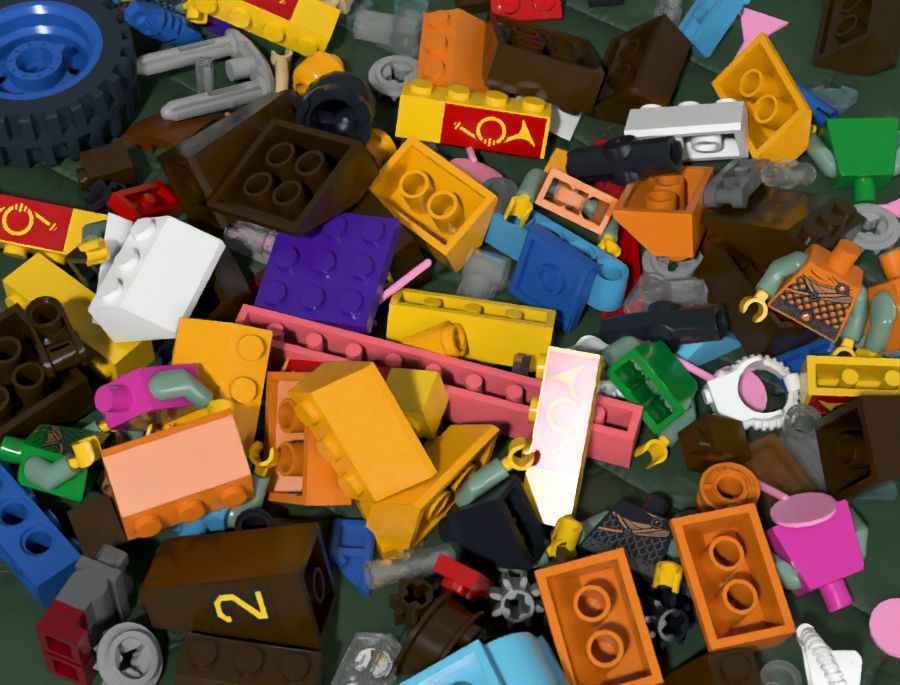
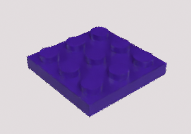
[253,212,402,334]

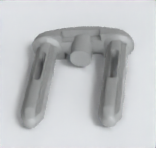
[137,28,275,122]

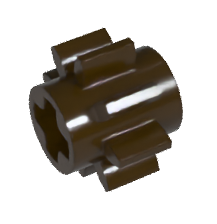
[389,574,440,632]

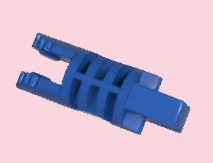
[123,0,204,47]

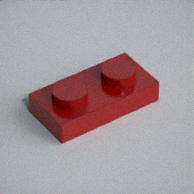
[489,0,562,22]
[107,180,183,224]
[432,553,497,602]

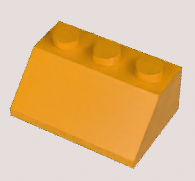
[711,32,812,172]
[368,135,498,274]
[159,317,273,458]
[288,361,437,502]
[365,424,500,557]

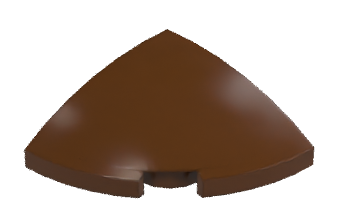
[122,112,225,154]

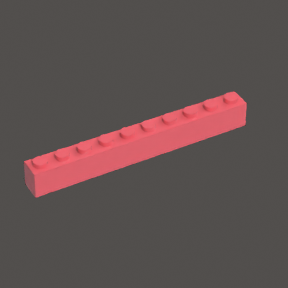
[234,304,644,468]

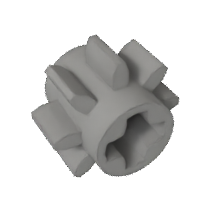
[490,570,544,629]

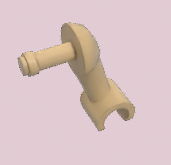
[270,49,293,92]

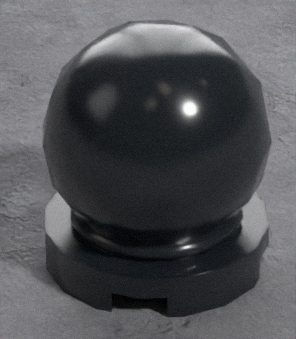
[295,71,377,146]

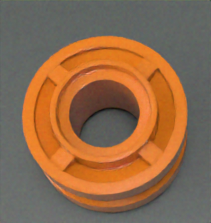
[696,462,761,513]

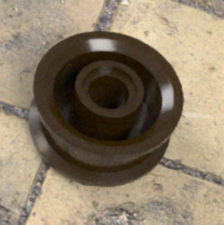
[392,590,488,678]

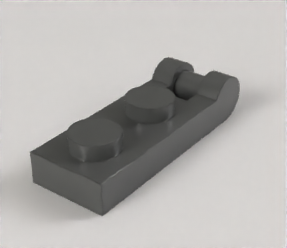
[703,159,771,208]

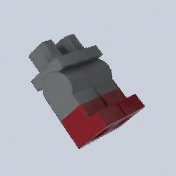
[35,544,134,685]

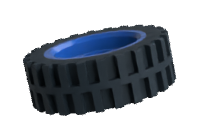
[0,0,142,168]

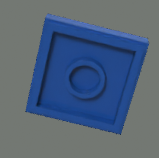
[508,223,600,333]

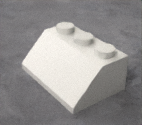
[624,98,749,162]
[88,216,226,343]

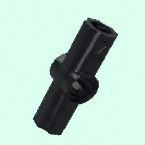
[565,135,684,185]
[600,301,728,354]

